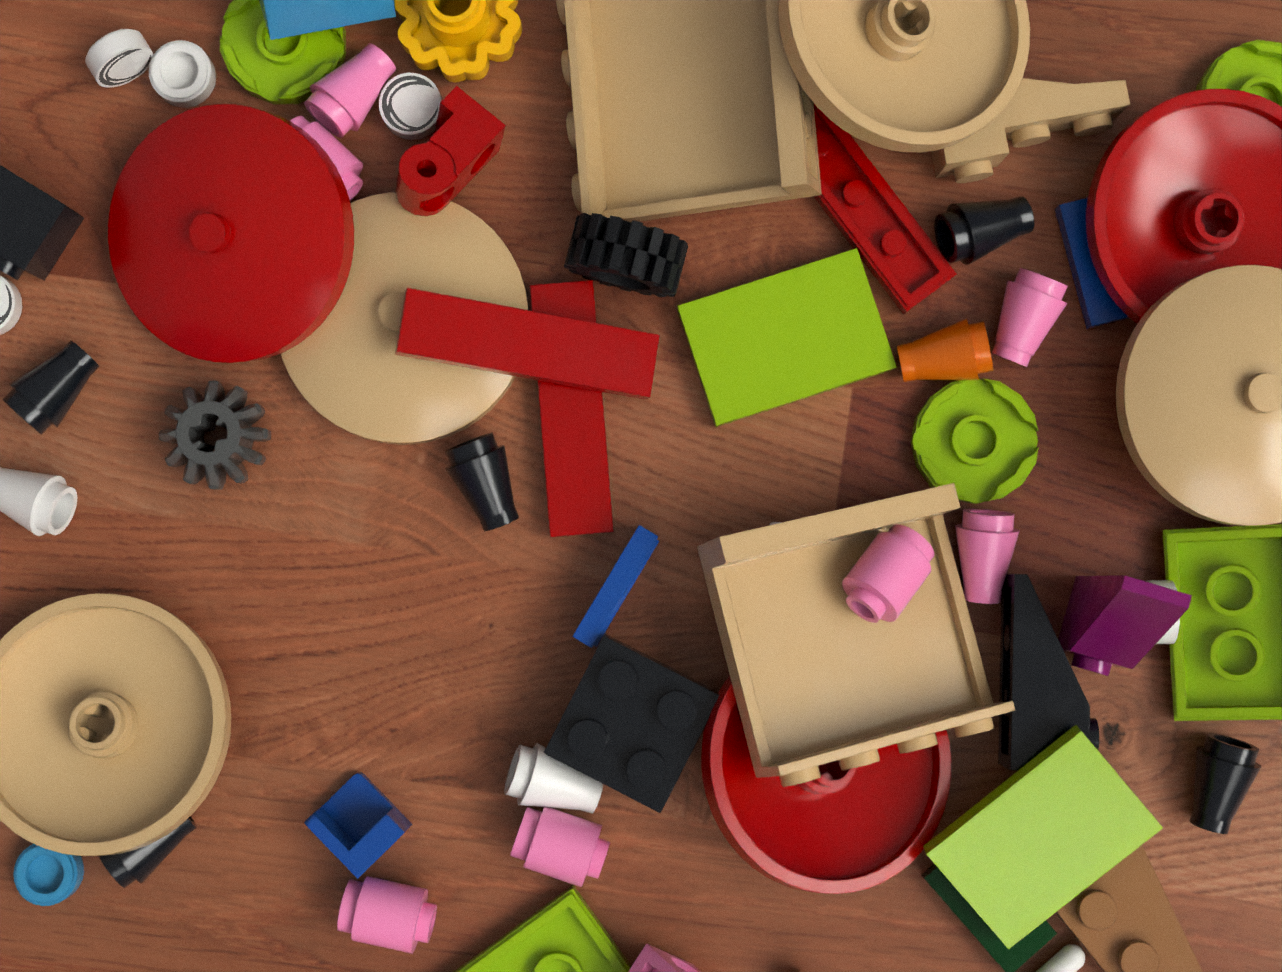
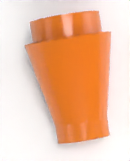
[897,318,993,382]

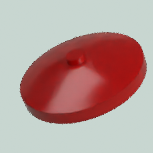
[1086,89,1282,324]
[108,104,354,363]
[701,676,951,894]

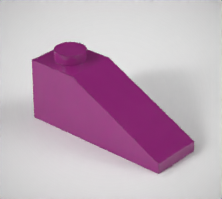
[1058,575,1192,676]

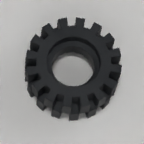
[564,213,688,297]

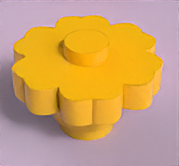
[394,0,523,83]

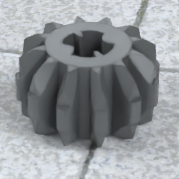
[158,381,271,490]

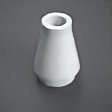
[0,467,77,536]
[504,743,603,814]

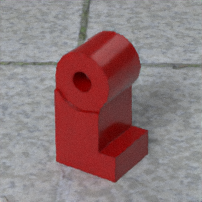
[395,86,506,216]

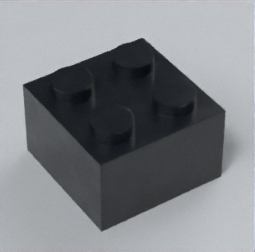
[544,634,720,813]

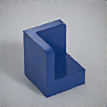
[304,772,412,879]

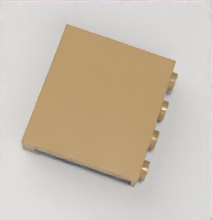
[556,0,822,222]
[697,483,1015,787]

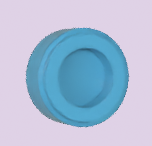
[13,844,84,906]

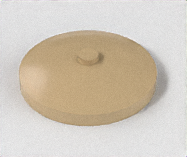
[778,0,1030,153]
[281,192,529,445]
[1116,265,1282,526]
[0,593,232,856]

